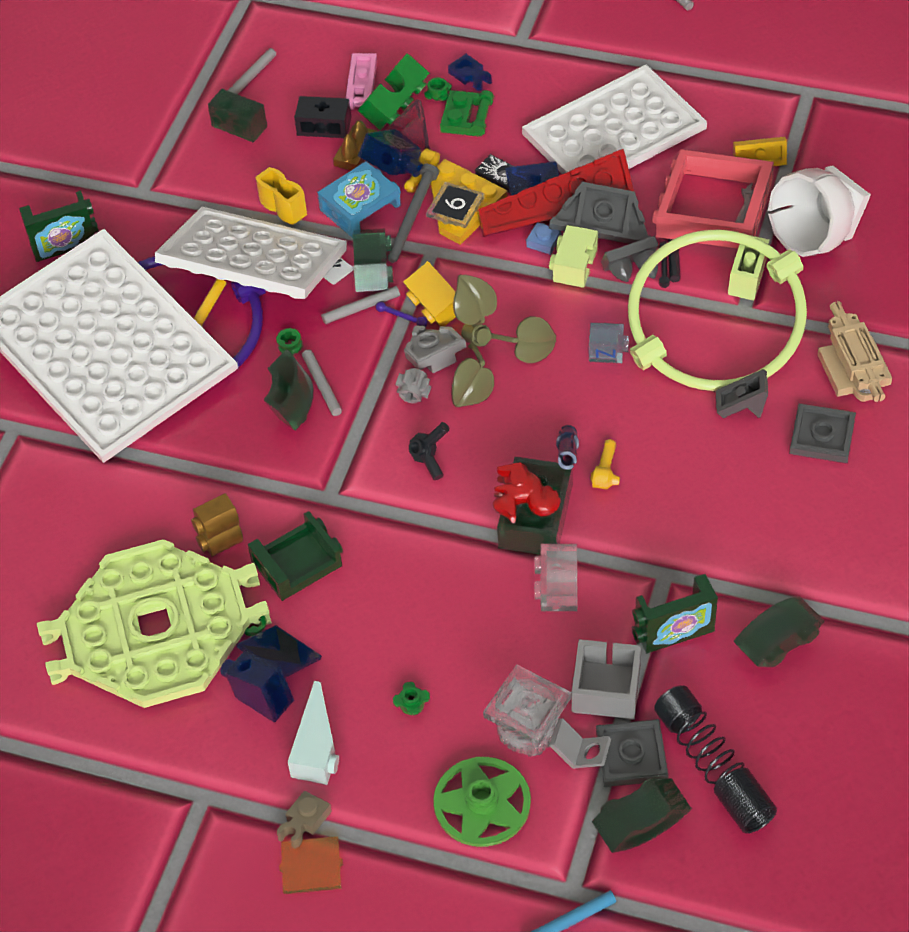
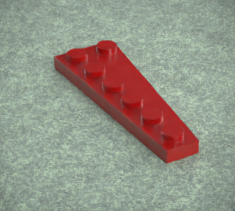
[477,149,634,236]

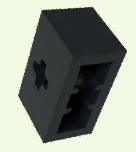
[294,96,351,138]

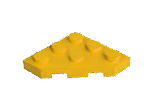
[430,159,507,245]

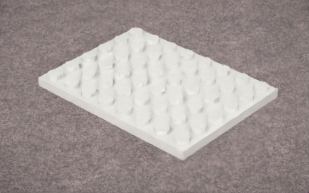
[0,229,238,463]

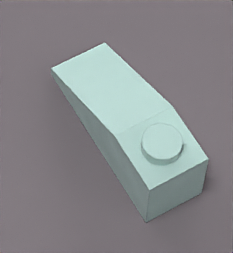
[287,681,339,785]

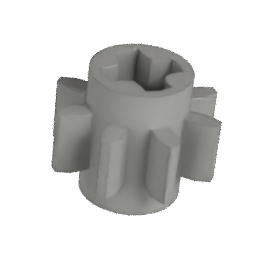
[395,368,431,403]

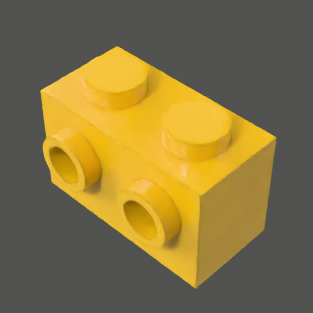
[403,261,456,326]

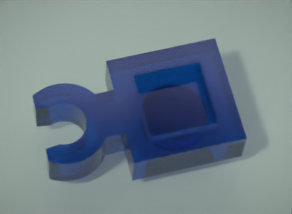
[448,54,492,91]

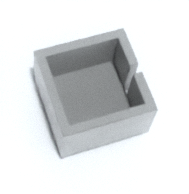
[572,639,642,719]

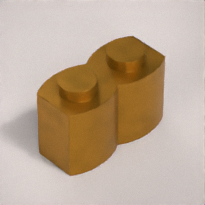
[191,493,243,557]

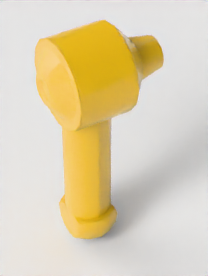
[404,148,440,193]
[590,439,620,490]

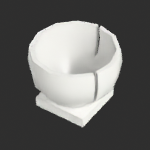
[768,165,871,257]

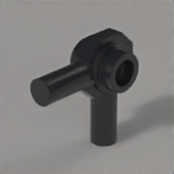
[409,422,450,480]

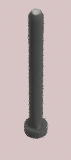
[388,164,439,263]

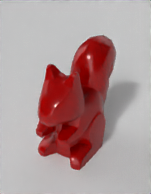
[493,462,561,523]

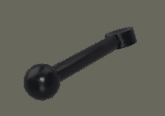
[659,241,670,288]

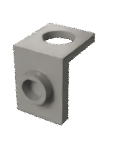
[550,719,611,769]

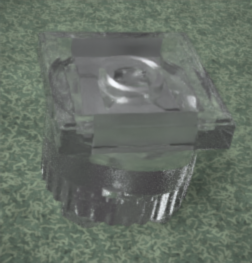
[483,664,572,757]

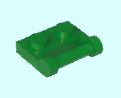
[440,90,494,136]

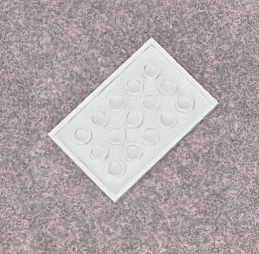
[522,65,707,174]
[155,207,347,299]

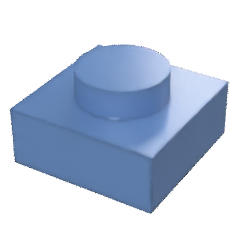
[526,222,562,255]

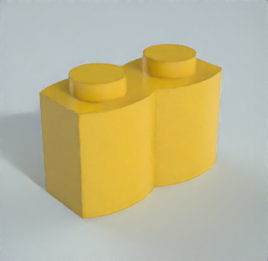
[255,167,307,225]

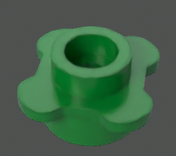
[424,77,452,101]
[393,682,430,715]

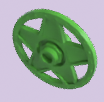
[434,757,531,847]

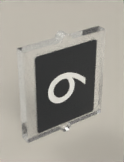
[426,182,485,228]

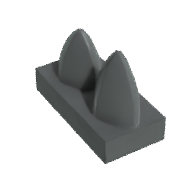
[601,236,659,282]

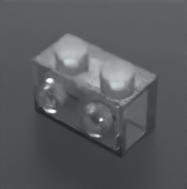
[534,544,577,611]

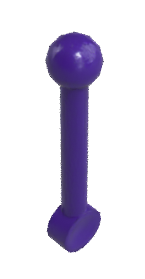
[376,302,427,327]

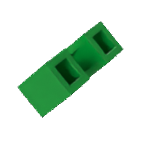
[357,53,429,130]

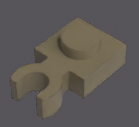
[277,791,332,849]

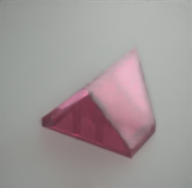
[384,99,430,157]

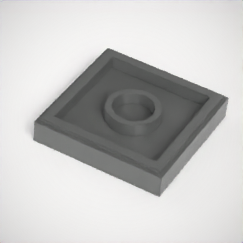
[789,403,856,463]
[596,719,668,787]

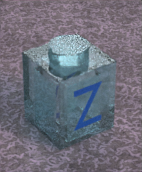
[589,323,629,363]

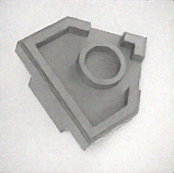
[404,326,467,373]

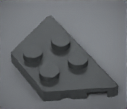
[549,182,651,244]

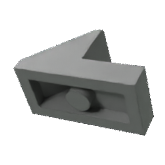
[716,369,768,418]

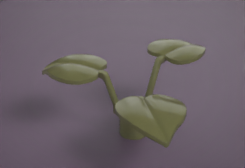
[452,275,556,407]

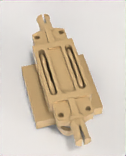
[818,301,892,402]

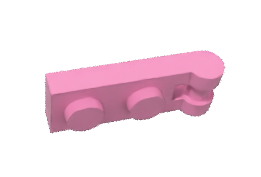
[346,53,377,109]

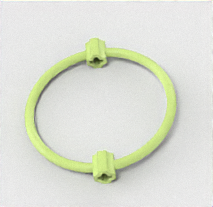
[628,230,807,391]

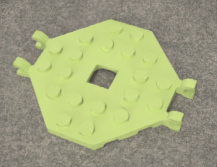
[37,539,271,708]

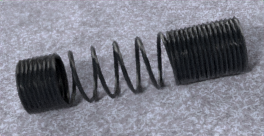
[654,685,777,833]

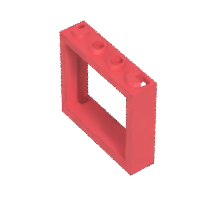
[652,149,774,249]

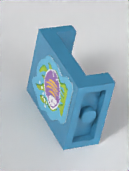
[317,161,401,238]

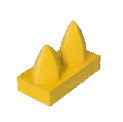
[733,137,787,166]

